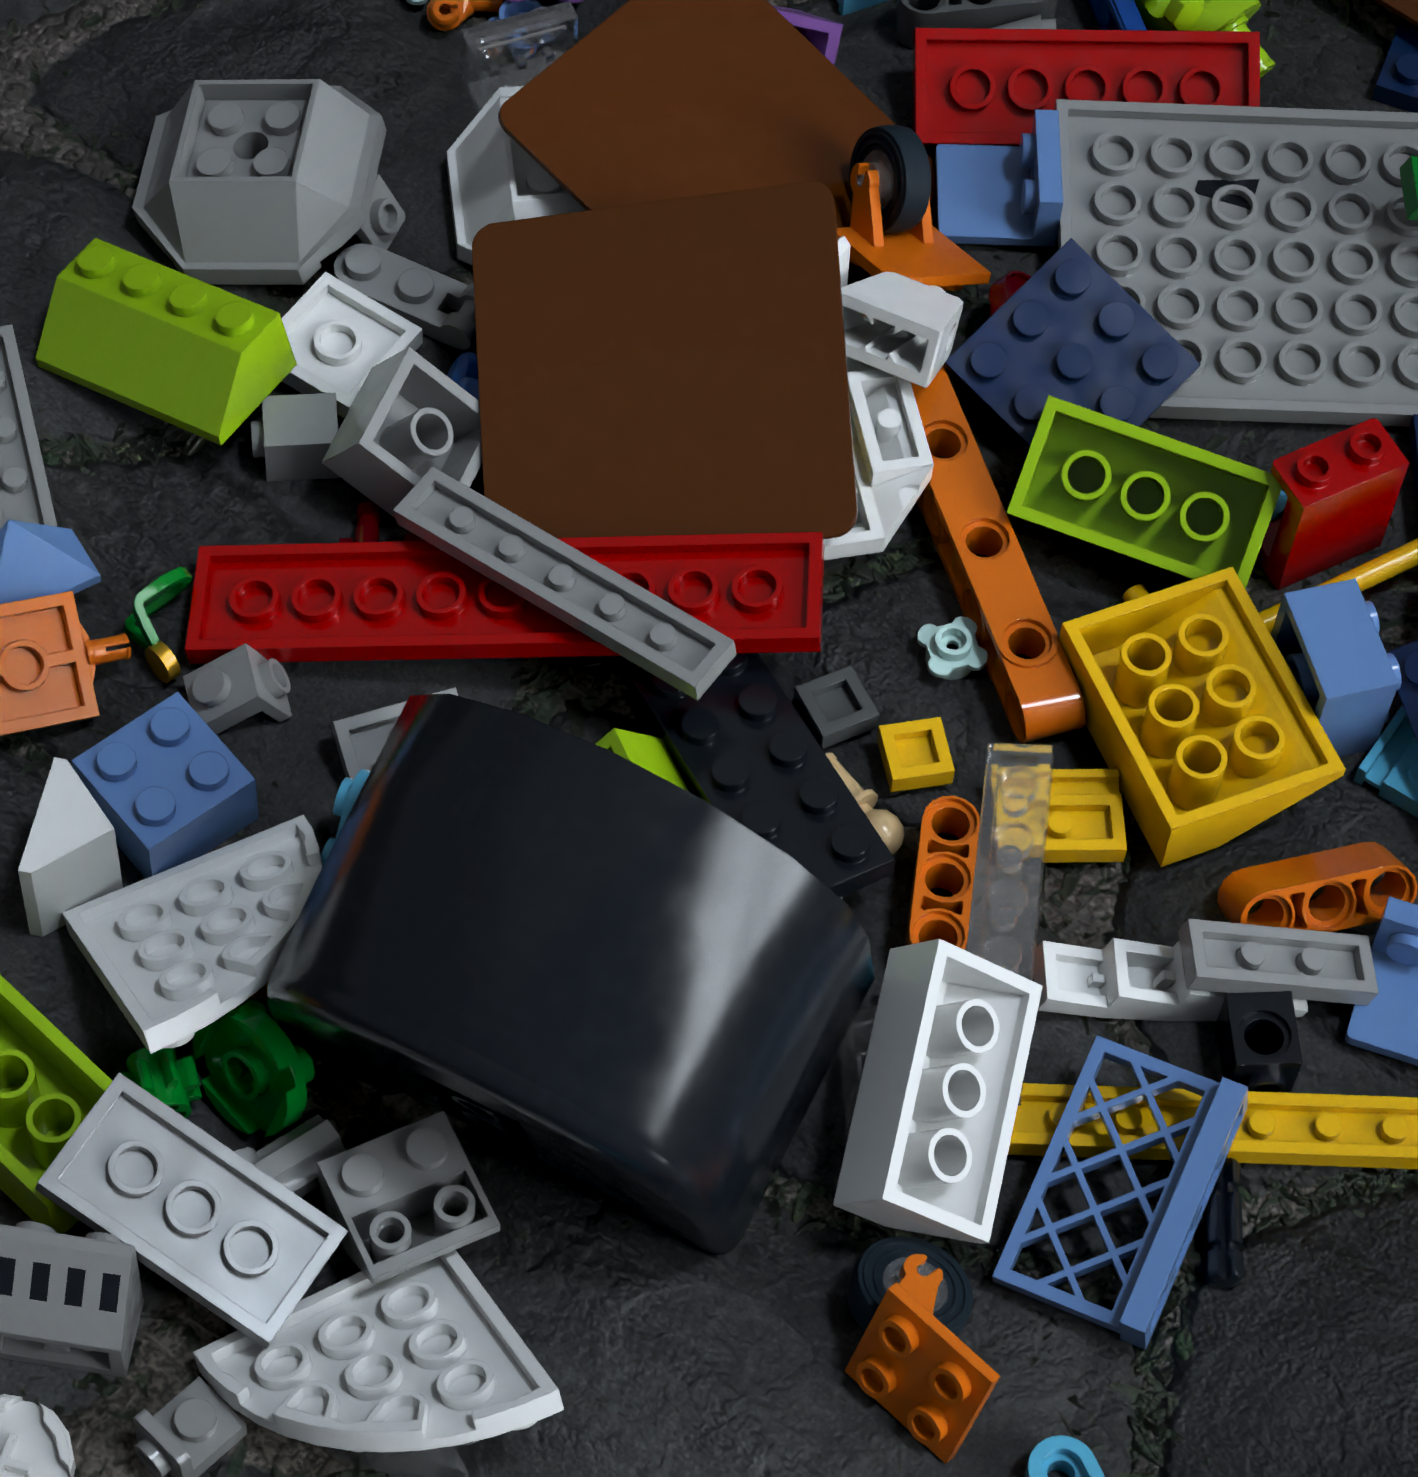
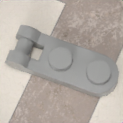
[334,243,476,350]

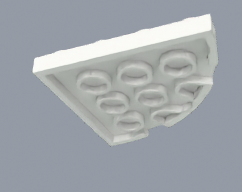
[62,814,323,1054]
[193,1250,564,1453]

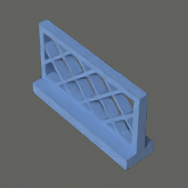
[992,1035,1248,1350]

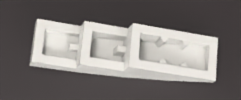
[1032,938,1308,1021]

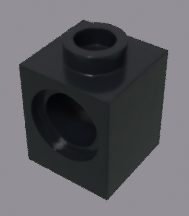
[1216,991,1303,1092]

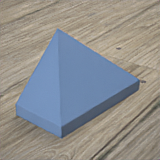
[0,519,101,604]

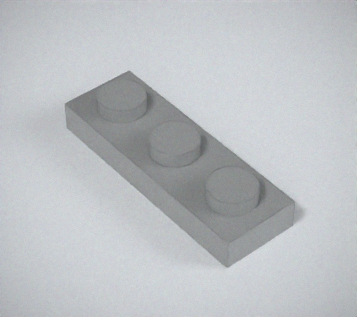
[1178,918,1379,1005]

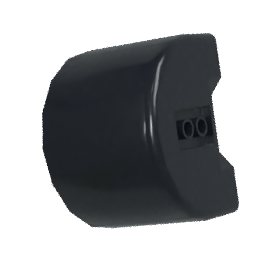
[266,693,875,1255]

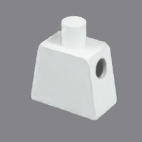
[841,271,963,388]

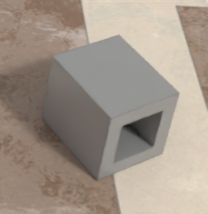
[251,393,340,482]

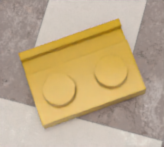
[989,769,1127,863]

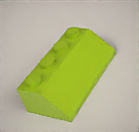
[35,238,297,446]

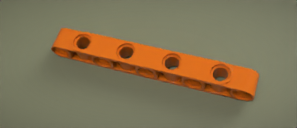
[863,314,1086,743]

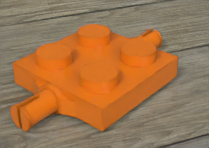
[0,591,131,737]

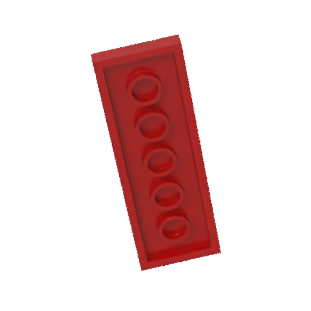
[913,28,1260,147]

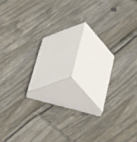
[18,757,123,937]

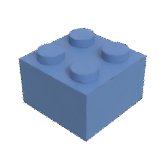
[1271,578,1401,757]
[71,692,259,879]

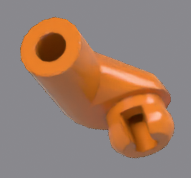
[426,0,503,31]

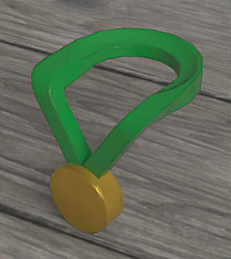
[123,567,192,683]

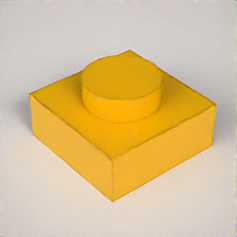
[877,717,955,793]

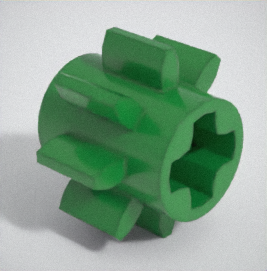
[115,1047,202,1119]

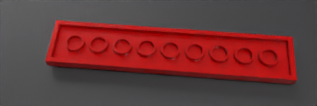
[185,532,825,664]

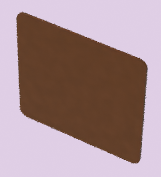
[498,0,936,278]
[472,181,858,539]

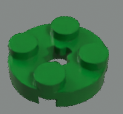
[193,997,315,1137]

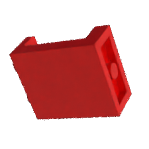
[1256,418,1409,590]

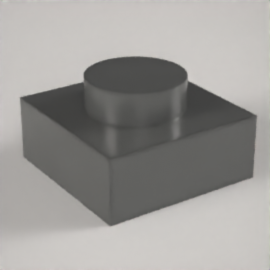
[793,665,880,749]

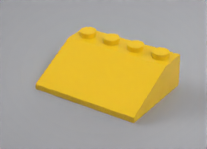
[1059,566,1346,867]

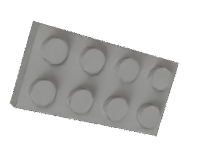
[35,1072,348,1349]

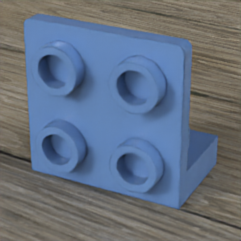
[935,109,1063,247]
[1345,896,1418,1066]

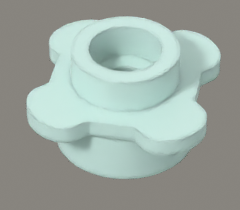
[917,616,988,680]

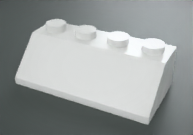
[833,938,1043,1244]

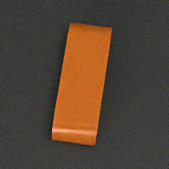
[905,796,980,950]
[1217,842,1418,932]

